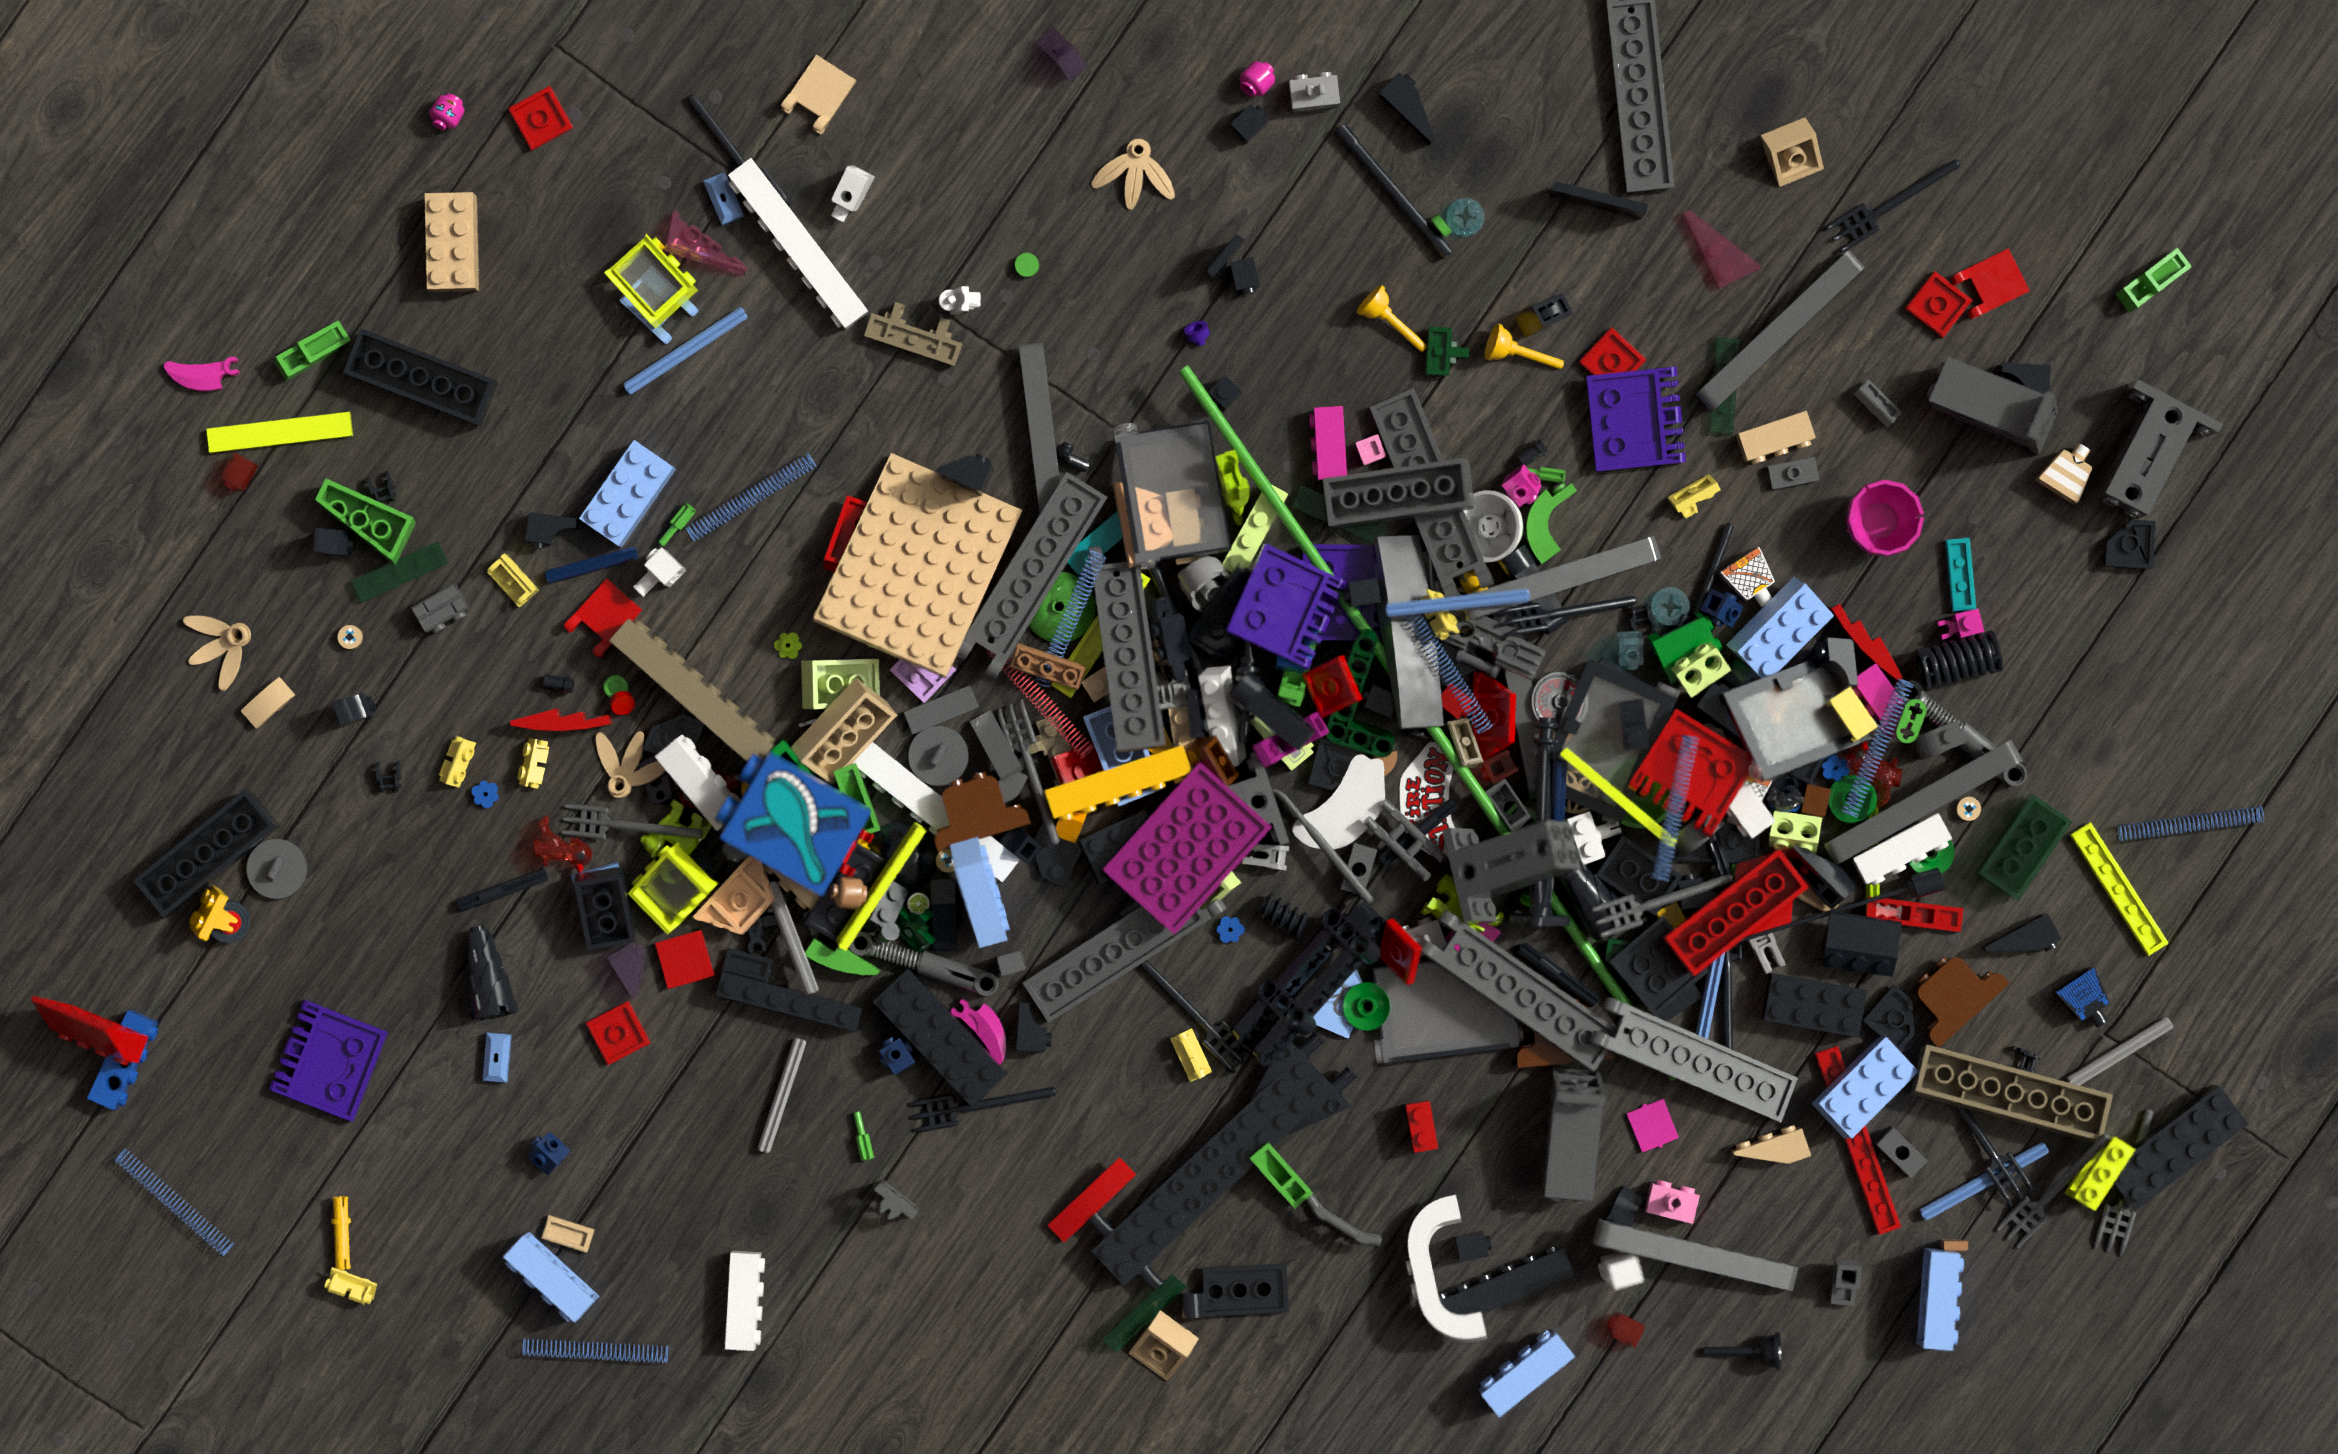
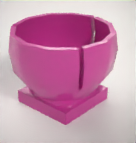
[1846,479,1924,557]

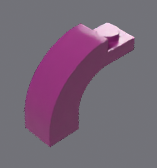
[1253,712,1330,767]

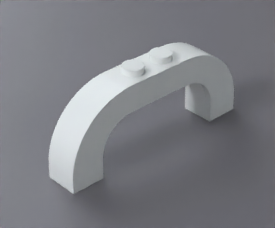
[1406,1195,1487,1342]

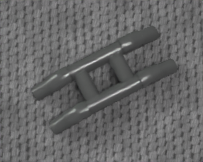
[1363,799,1447,881]
[1306,1193,1382,1246]

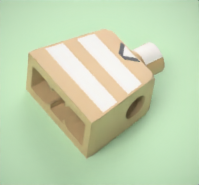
[2035,443,2092,504]

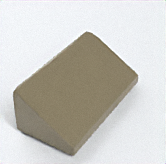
[1446,718,1484,768]

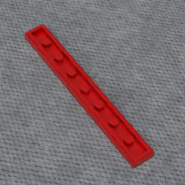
[1814,1046,1901,1235]

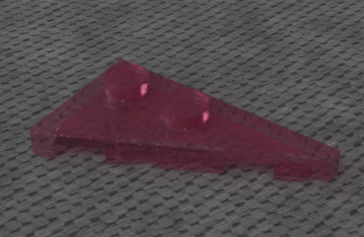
[1683,210,1761,289]
[664,211,747,276]

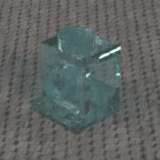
[1617,631,1644,670]

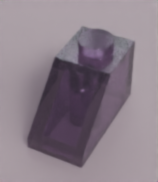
[1036,27,1088,81]
[607,943,647,999]

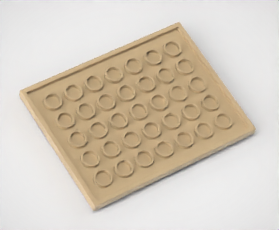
[813,453,1022,679]

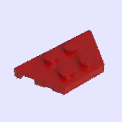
[1472,671,1516,761]

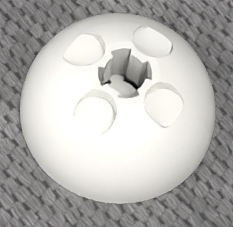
[1464,491,1523,562]

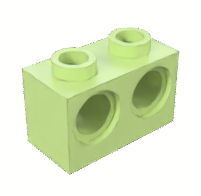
[1671,642,1731,697]
[1769,810,1822,854]

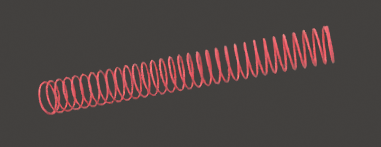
[986,650,1094,758]

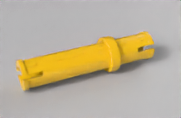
[331,1196,351,1270]

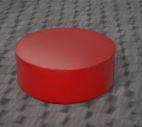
[610,691,635,715]

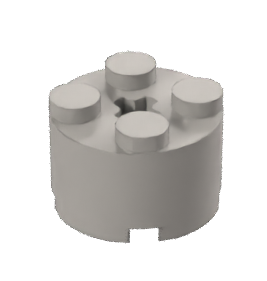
[1178,554,1230,612]

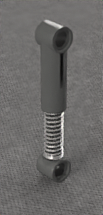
[1896,681,2027,787]
[849,931,999,996]

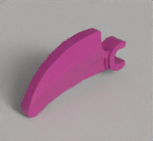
[164,357,240,392]
[951,999,1007,1064]

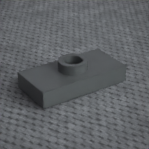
[1854,379,1902,428]
[1767,457,1819,490]

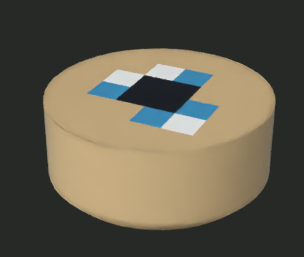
[338,625,363,649]
[1956,797,1981,821]
[936,848,955,872]

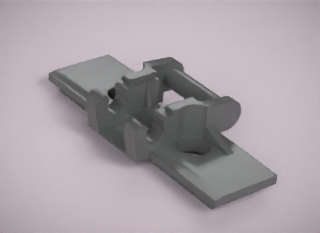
[1429,610,1547,680]

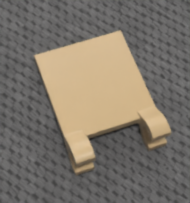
[781,55,856,135]

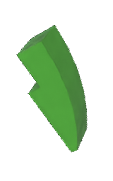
[2115,248,2192,313]
[274,320,351,382]
[833,763,880,833]
[805,938,881,975]
[1249,1142,1313,1208]

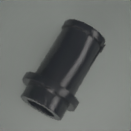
[1516,439,1548,467]
[543,674,575,695]

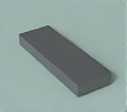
[904,685,979,734]
[969,710,1023,781]

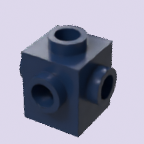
[1700,589,1743,628]
[879,1036,916,1075]
[527,1132,570,1176]

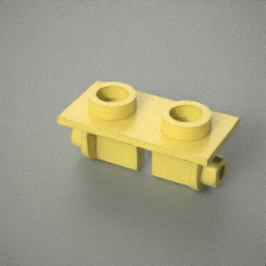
[1420,589,1460,640]
[439,736,476,787]
[518,738,550,789]
[1170,1028,1212,1082]
[324,1267,377,1305]

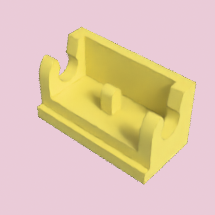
[487,554,539,608]
[1827,687,1877,743]

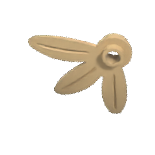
[1091,139,1175,210]
[183,615,251,691]
[596,731,666,798]

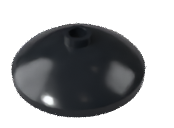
[867,821,937,892]

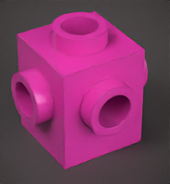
[1502,464,1541,507]

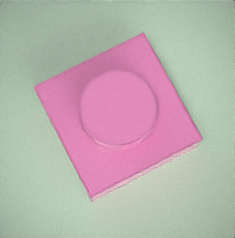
[1355,434,1386,466]

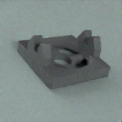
[875,1180,920,1220]

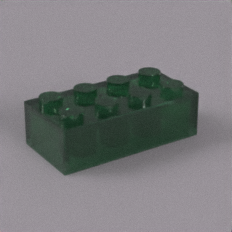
[1975,794,2073,901]

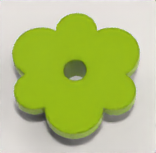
[774,633,802,659]

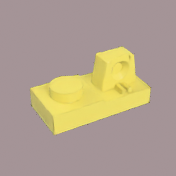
[1668,474,1720,518]

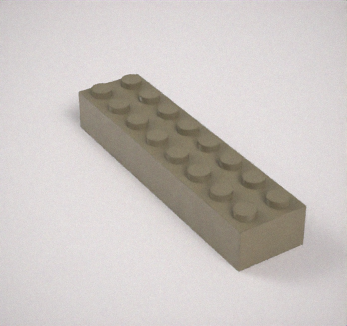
[609,619,776,762]
[1910,1045,2113,1143]

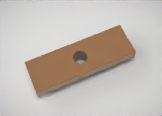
[1010,643,1086,690]

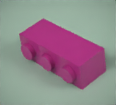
[1309,406,1347,481]
[1852,663,1914,739]

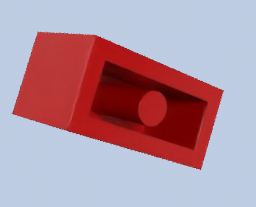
[1405,1100,1438,1153]

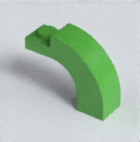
[1525,483,1577,565]
[1277,643,1316,707]

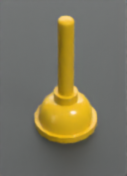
[1356,285,1427,352]
[1485,323,1564,369]

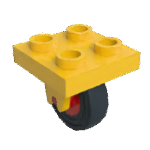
[189,885,250,943]

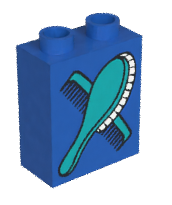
[714,750,871,896]

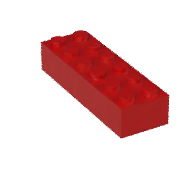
[1661,849,1809,976]

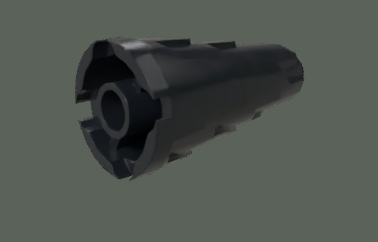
[1558,860,1632,942]
[466,925,519,1021]

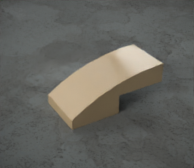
[241,677,295,729]

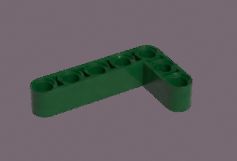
[1326,629,1395,758]

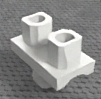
[938,286,980,315]

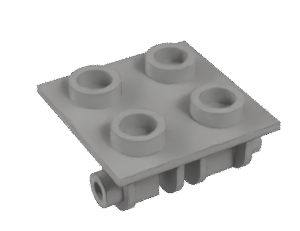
[1155,668,1191,709]

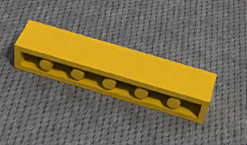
[1045,745,1192,821]

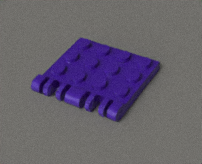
[1586,366,1686,471]
[1226,543,1346,670]
[1303,544,1382,641]
[269,999,388,1122]

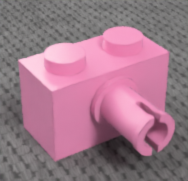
[1644,1180,1700,1224]

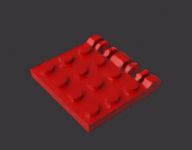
[1628,709,1756,838]

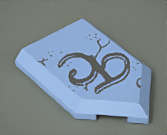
[1314,969,1362,1038]

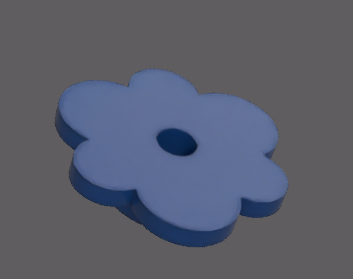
[1822,755,1850,781]
[472,781,499,808]
[1217,916,1245,943]

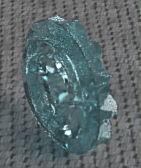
[1446,198,1485,236]
[1651,587,1690,625]

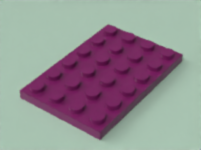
[1103,762,1272,935]

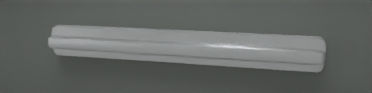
[770,881,819,995]
[2067,1017,2173,1086]
[758,1038,806,1153]

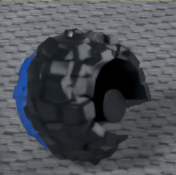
[1765,776,1804,813]

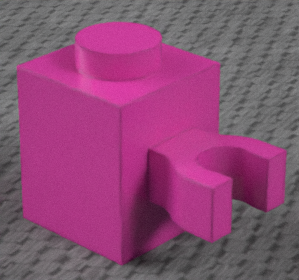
[1937,609,1984,640]

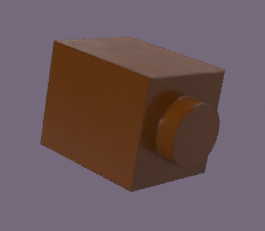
[1798,784,1831,817]

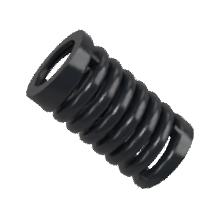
[1915,630,2003,691]

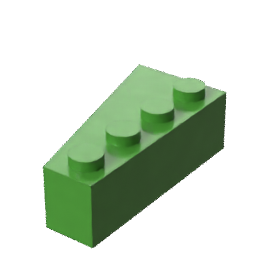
[315,479,416,566]

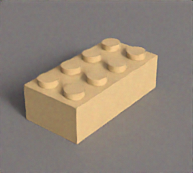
[425,192,479,292]
[791,678,897,785]

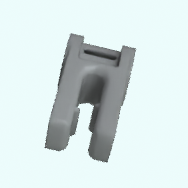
[1242,844,1289,870]
[1747,933,1786,974]

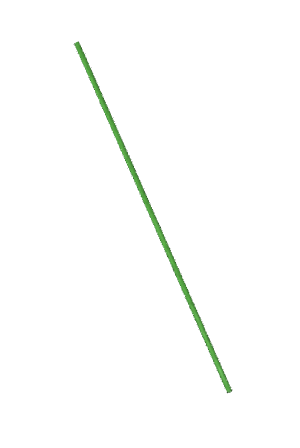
[1179,366,1675,1081]

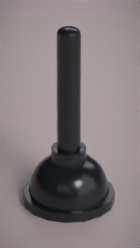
[1702,1332,1782,1371]

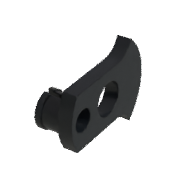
[635,757,674,805]

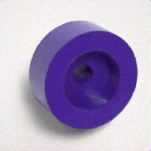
[1184,321,1210,346]

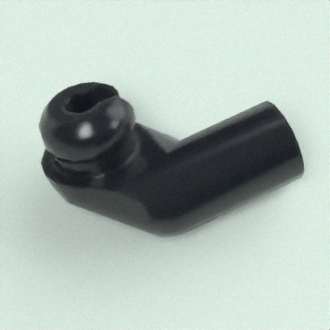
[1058,442,1090,472]

